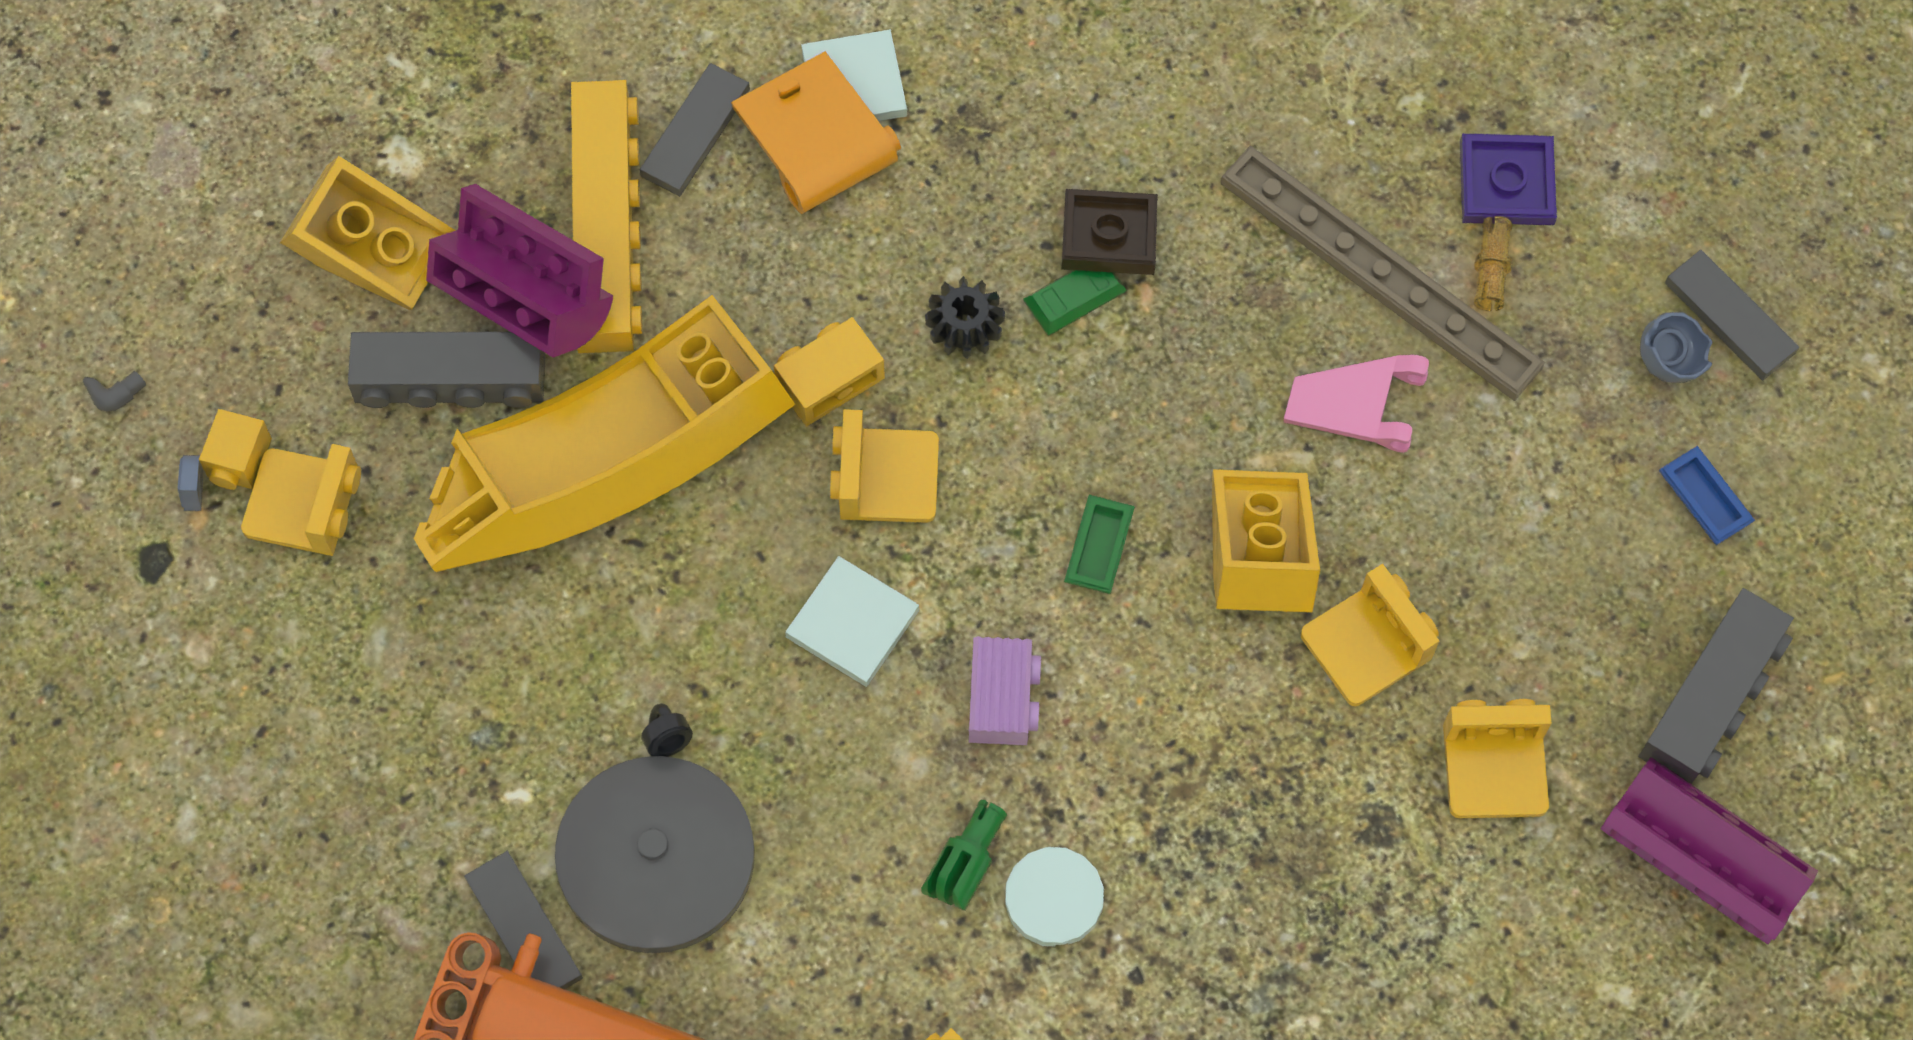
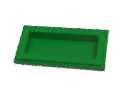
[1023,270,1127,336]
[1064,494,1135,594]

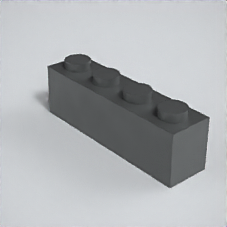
[348,332,545,408]
[1638,588,1794,784]

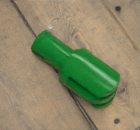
[921,800,1007,911]

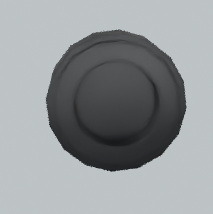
[641,703,693,757]

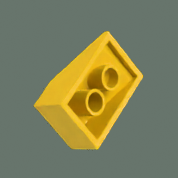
[280,156,456,310]
[1212,469,1320,612]

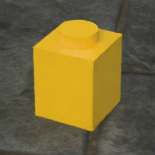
[199,409,272,490]

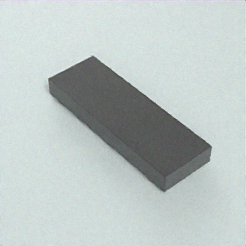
[640,63,750,197]
[1665,250,1799,381]
[464,850,583,989]

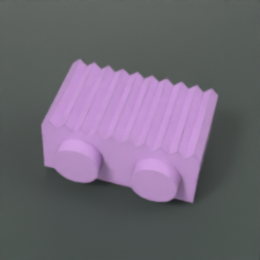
[969,636,1041,745]

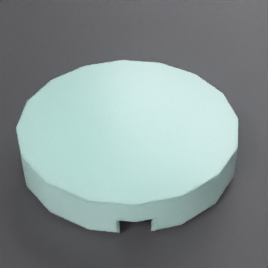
[1005,847,1104,947]

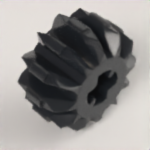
[925,276,1005,359]

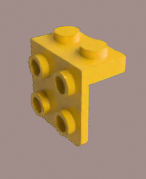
[830,409,939,523]
[241,444,361,556]
[1301,564,1440,706]
[1443,699,1552,818]

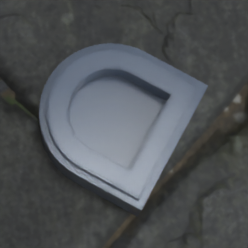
[178,455,203,511]

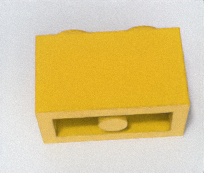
[774,317,885,427]

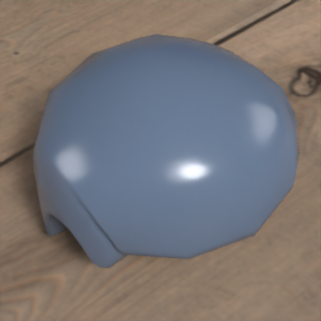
[1640,312,1713,383]

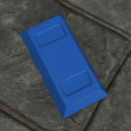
[1659,446,1755,546]

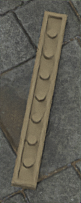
[1221,145,1545,401]

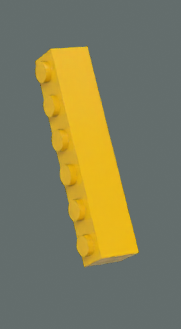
[571,80,643,354]

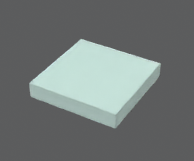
[801,29,907,121]
[785,556,919,687]

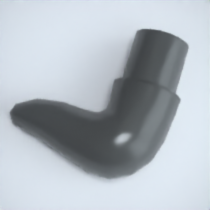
[83,371,146,412]

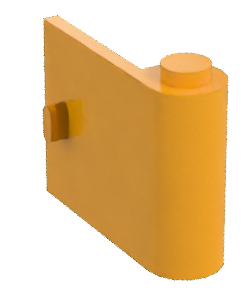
[731,51,901,214]

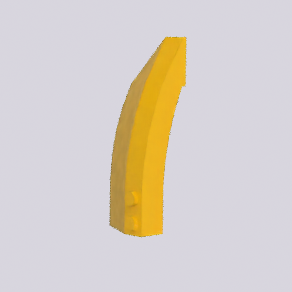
[413,295,796,572]

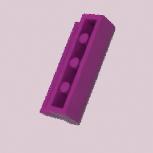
[426,184,613,358]
[1600,757,1818,944]

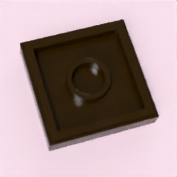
[1061,189,1158,275]

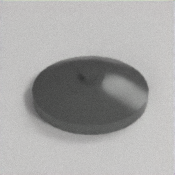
[555,756,755,953]

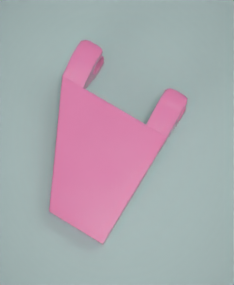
[1284,355,1429,453]

